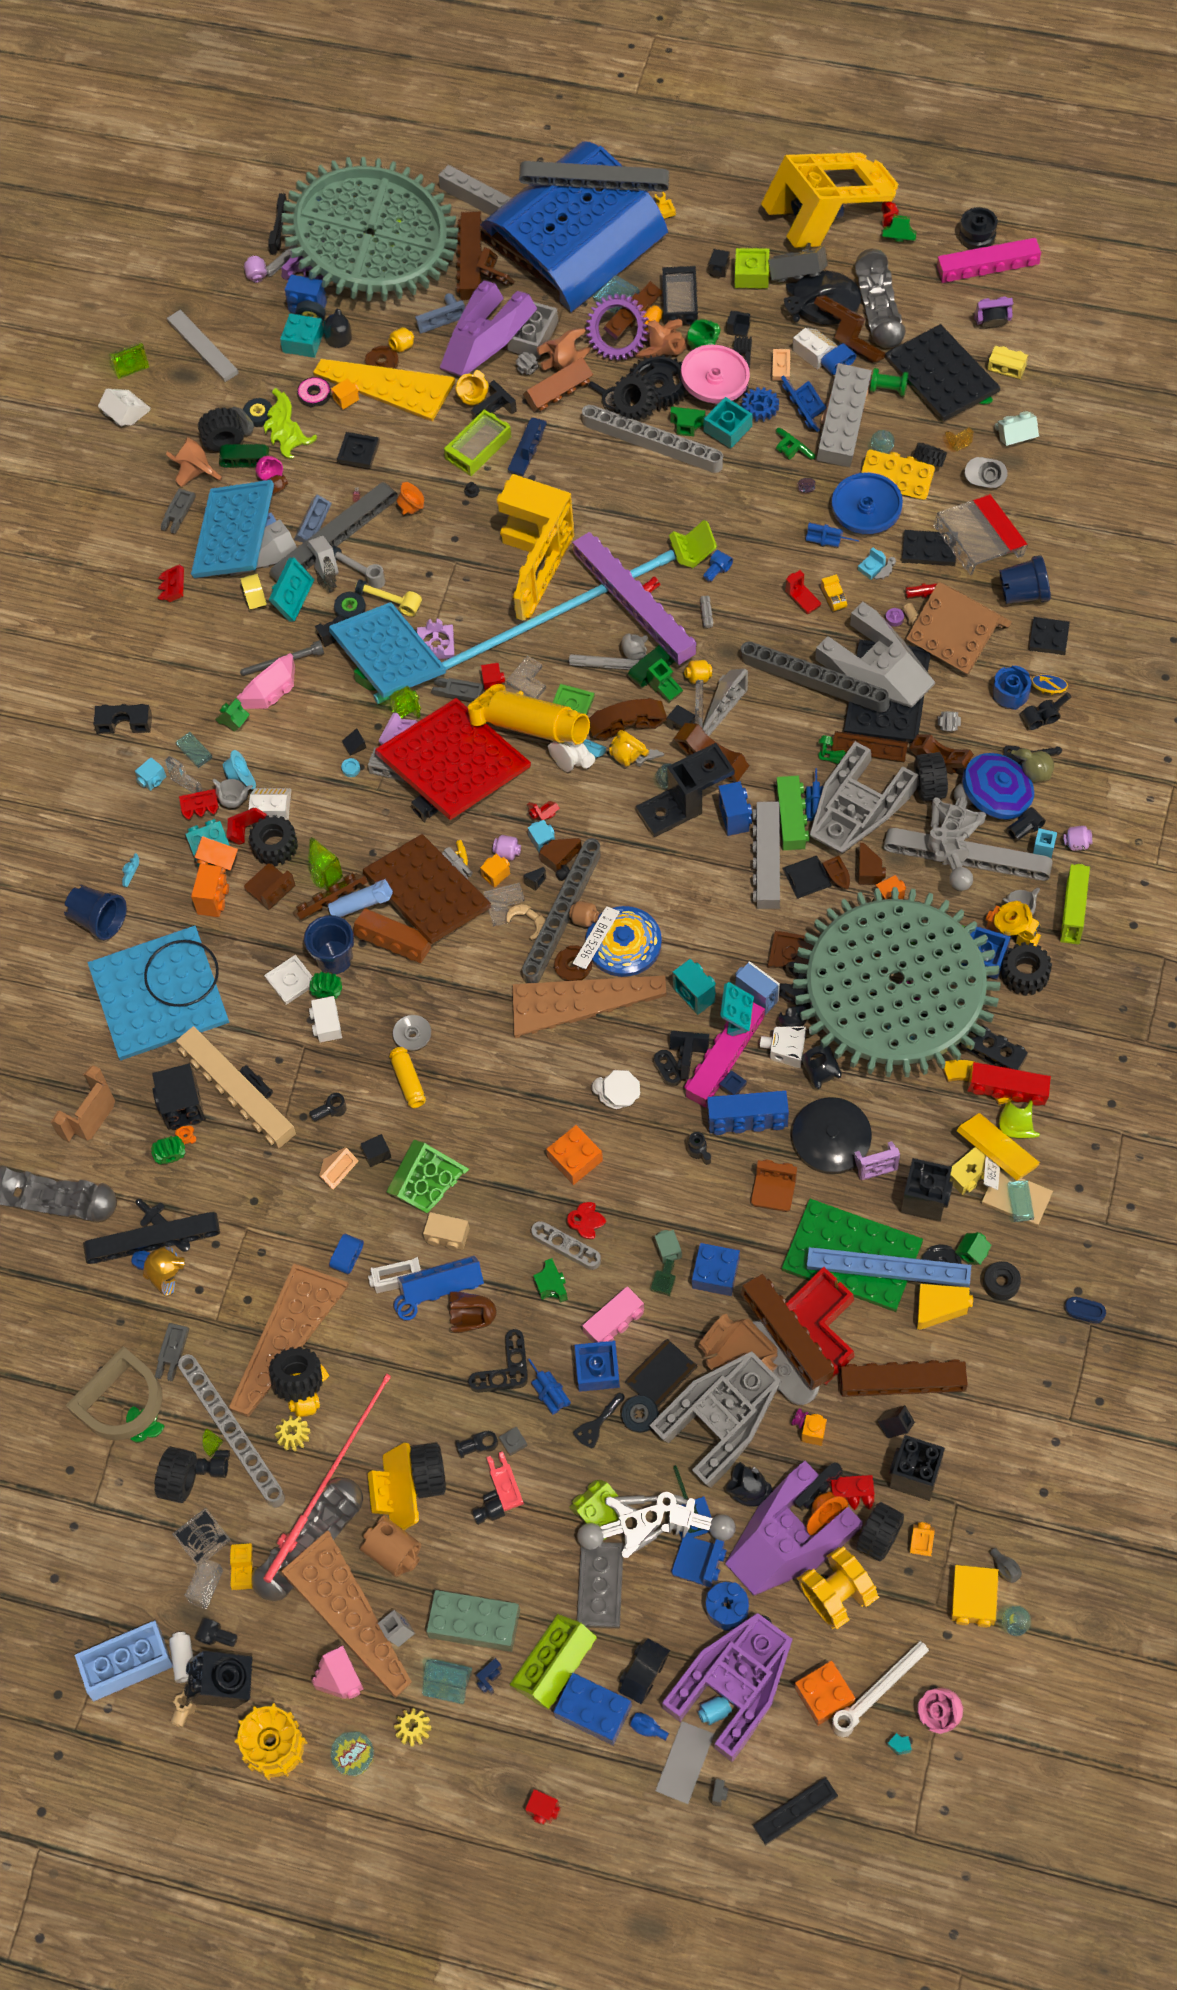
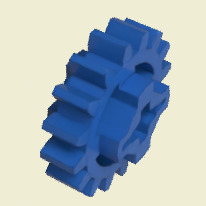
[742,387,779,422]

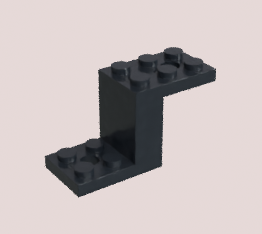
[636,743,735,837]

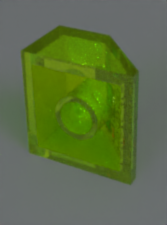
[108,342,149,379]
[309,837,343,891]

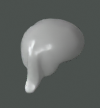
[621,633,648,660]
[212,779,253,808]
[1003,888,1040,916]

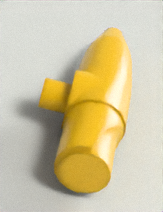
[455,840,468,866]

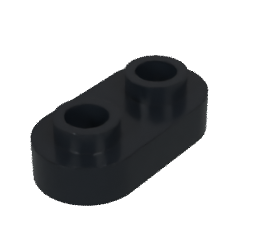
[654,1050,682,1086]

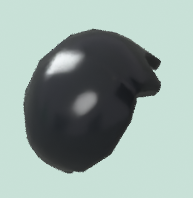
[778,1006,807,1027]

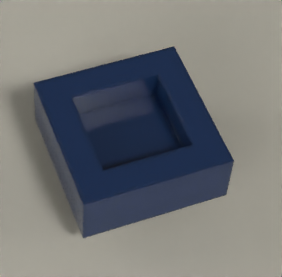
[719,1070,747,1095]

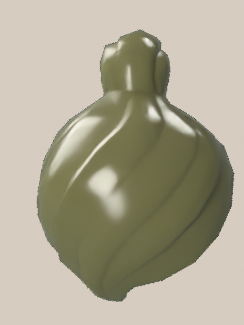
[1011,748,1054,783]

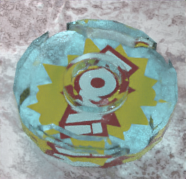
[331,1732,374,1777]

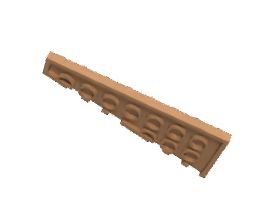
[513,976,666,1038]
[229,1264,349,1417]
[281,1530,412,1698]

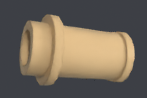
[902,603,920,626]

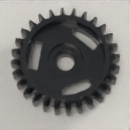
[629,354,688,411]

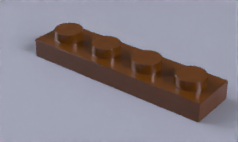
[832,731,908,762]

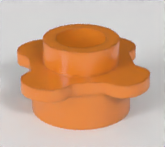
[175,1126,196,1145]

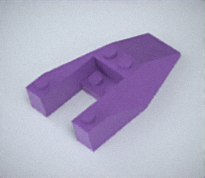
[440,280,537,377]
[725,1461,863,1596]
[662,1613,793,1762]

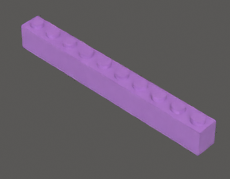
[572,532,696,665]

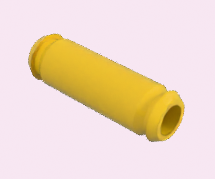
[389,1047,426,1108]

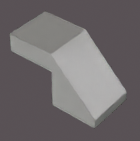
[307,536,339,580]

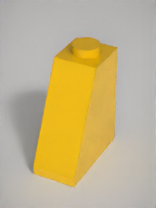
[917,1284,973,1330]

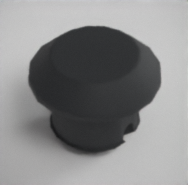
[464,482,480,497]
[556,864,570,881]

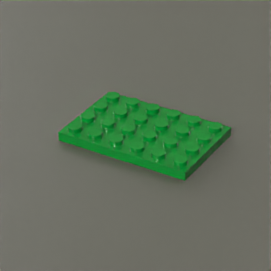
[782,1199,923,1312]

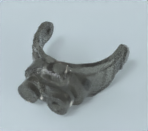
[316,556,337,594]

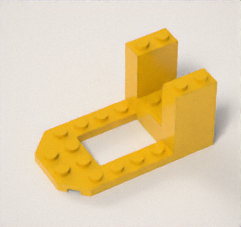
[761,153,899,248]
[496,474,574,621]

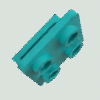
[185,819,230,867]
[721,982,754,1036]

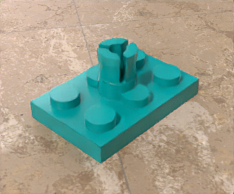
[269,557,315,622]

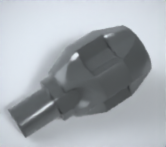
[990,1548,1022,1583]

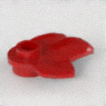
[567,1202,606,1239]

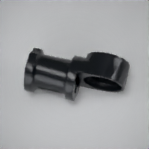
[456,1431,498,1459]

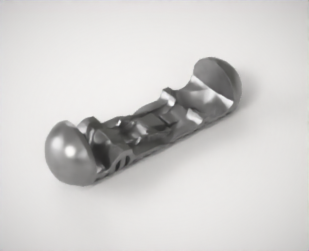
[855,248,906,348]
[0,1165,116,1222]
[252,1477,363,1601]

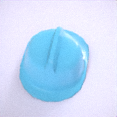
[223,750,256,789]

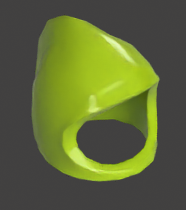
[999,1100,1040,1138]

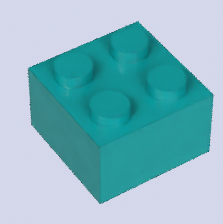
[280,314,324,358]
[704,397,753,449]
[673,958,716,1015]

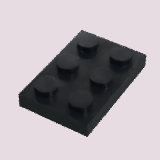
[902,530,958,566]

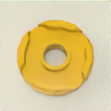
[994,901,1032,936]

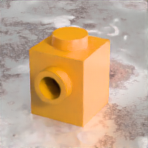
[331,378,359,410]
[480,854,510,888]
[802,1414,827,1446]

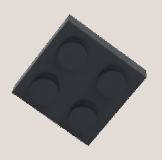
[337,432,380,469]
[1029,617,1070,655]

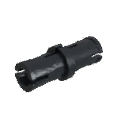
[239,1065,273,1099]

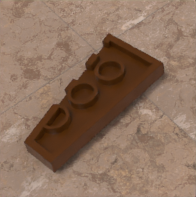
[293,872,368,920]
[768,930,850,968]

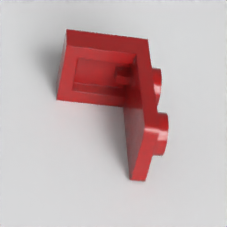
[786,570,821,614]
[227,808,267,845]

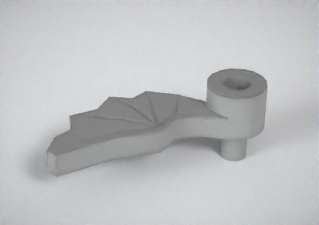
[874,557,896,580]
[635,749,664,766]

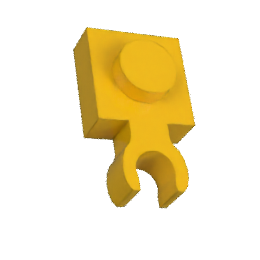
[655,192,676,219]

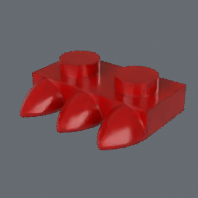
[158,564,184,602]
[179,789,219,820]
[831,1475,875,1510]

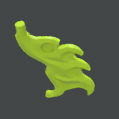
[264,388,317,459]

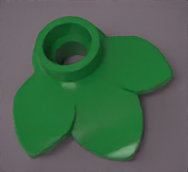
[126,1406,165,1443]

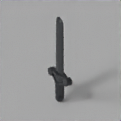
[135,1198,190,1252]

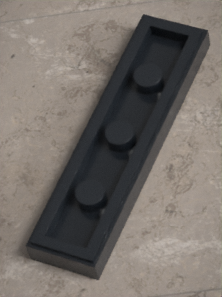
[753,1777,838,1846]

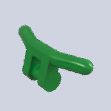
[776,427,815,460]

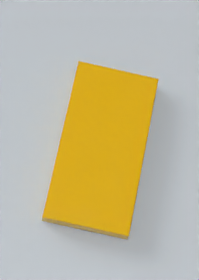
[957,1113,1040,1181]

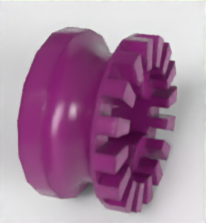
[792,1408,809,1429]

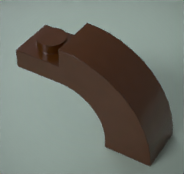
[909,734,974,773]

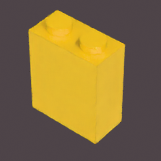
[951,1565,998,1628]

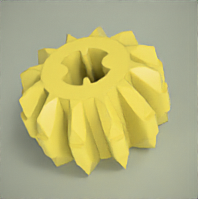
[275,1415,311,1451]
[394,1708,431,1747]

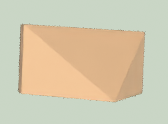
[319,1147,358,1190]

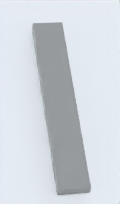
[167,310,239,382]

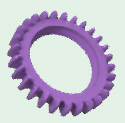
[585,294,649,361]

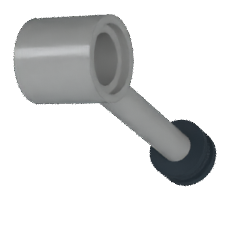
[332,545,386,589]

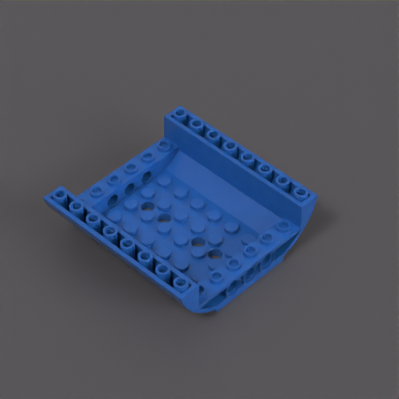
[480,141,668,312]

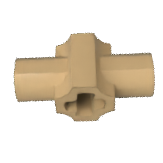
[170,1681,197,1728]

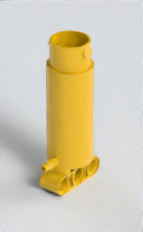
[468,684,590,745]

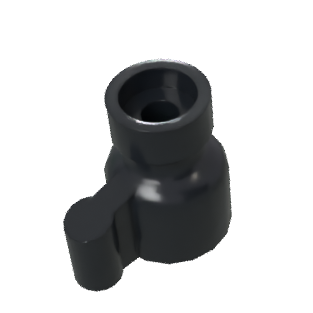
[687,1132,711,1165]
[196,1450,230,1478]
[471,1490,506,1525]

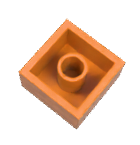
[194,836,238,873]
[191,864,229,917]
[546,1125,603,1185]
[795,1661,855,1726]

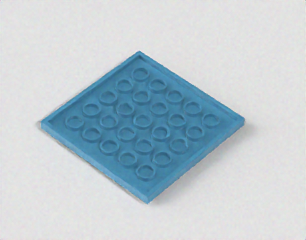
[87,926,230,1061]

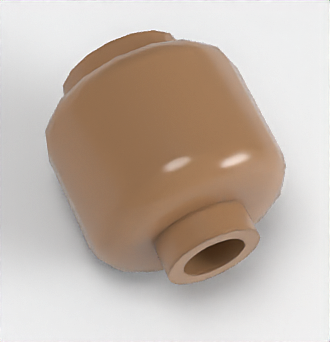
[569,901,599,927]

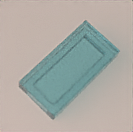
[176,732,213,768]
[1007,1180,1034,1222]

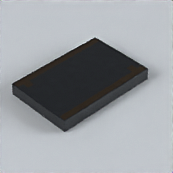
[625,1339,697,1407]

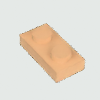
[773,349,790,381]

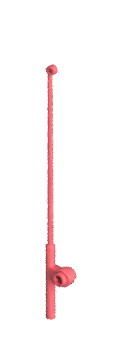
[263,1374,391,1583]

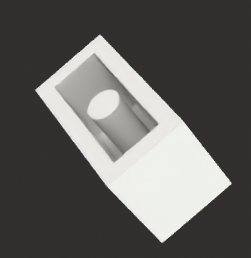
[309,996,342,1043]

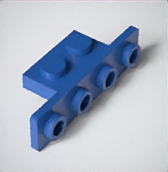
[781,375,827,432]

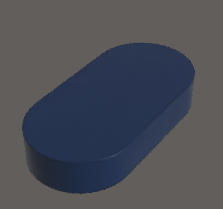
[1065,1297,1106,1324]

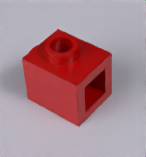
[481,662,505,691]
[525,1789,561,1825]

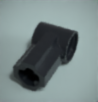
[1006,807,1046,841]

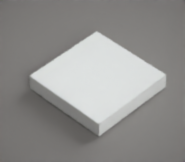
[264,955,313,1005]

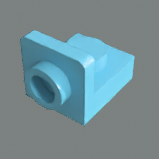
[858,548,886,580]

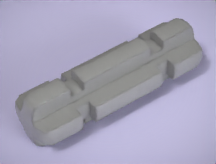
[700,596,713,628]

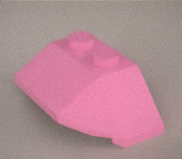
[237,653,295,709]

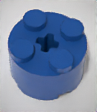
[993,665,1032,710]
[706,1582,749,1631]

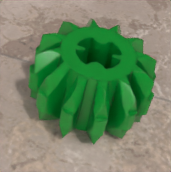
[309,972,342,999]
[151,1136,186,1165]

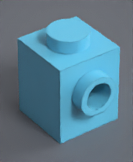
[135,757,166,791]
[528,820,555,853]
[1033,828,1057,858]

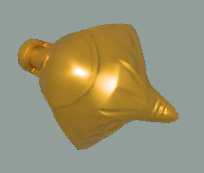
[143,1246,184,1296]

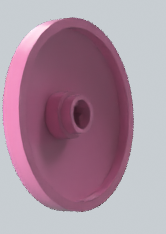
[681,345,750,403]

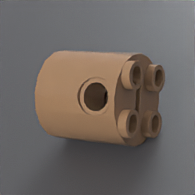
[360,1515,421,1578]

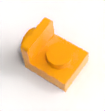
[910,1522,935,1556]

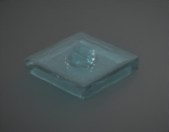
[593,275,640,313]

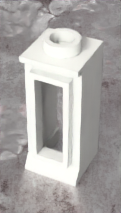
[368,1257,421,1293]

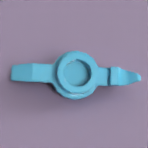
[122,853,139,887]

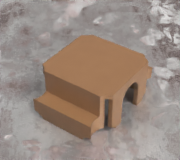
[51,1065,115,1142]
[698,1313,778,1372]

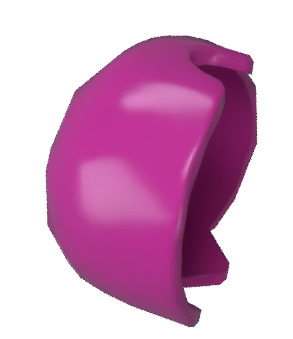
[255,455,283,481]

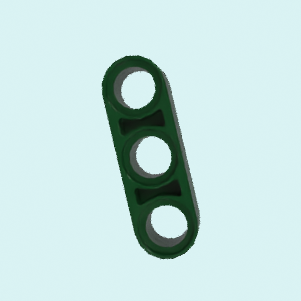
[219,444,269,468]
[628,645,675,688]

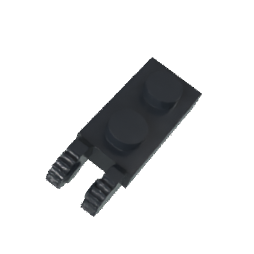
[795,1462,843,1511]

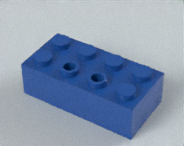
[707,1091,789,1135]

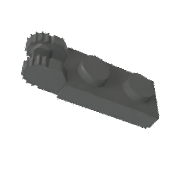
[161,488,196,534]
[431,678,484,702]
[155,1323,190,1381]

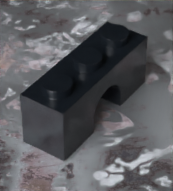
[93,704,152,734]

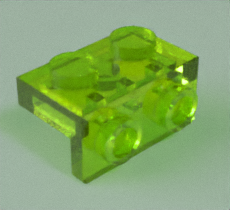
[389,685,421,719]

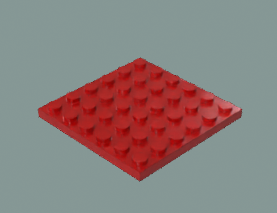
[375,698,531,820]

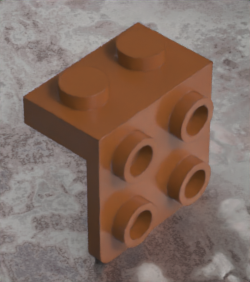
[751,1159,797,1212]

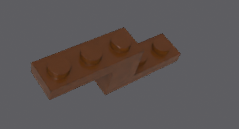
[603,281,663,340]
[814,295,885,362]

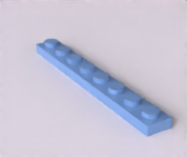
[807,1247,971,1287]

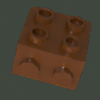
[477,247,515,285]
[244,864,296,910]

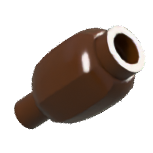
[267,475,288,495]

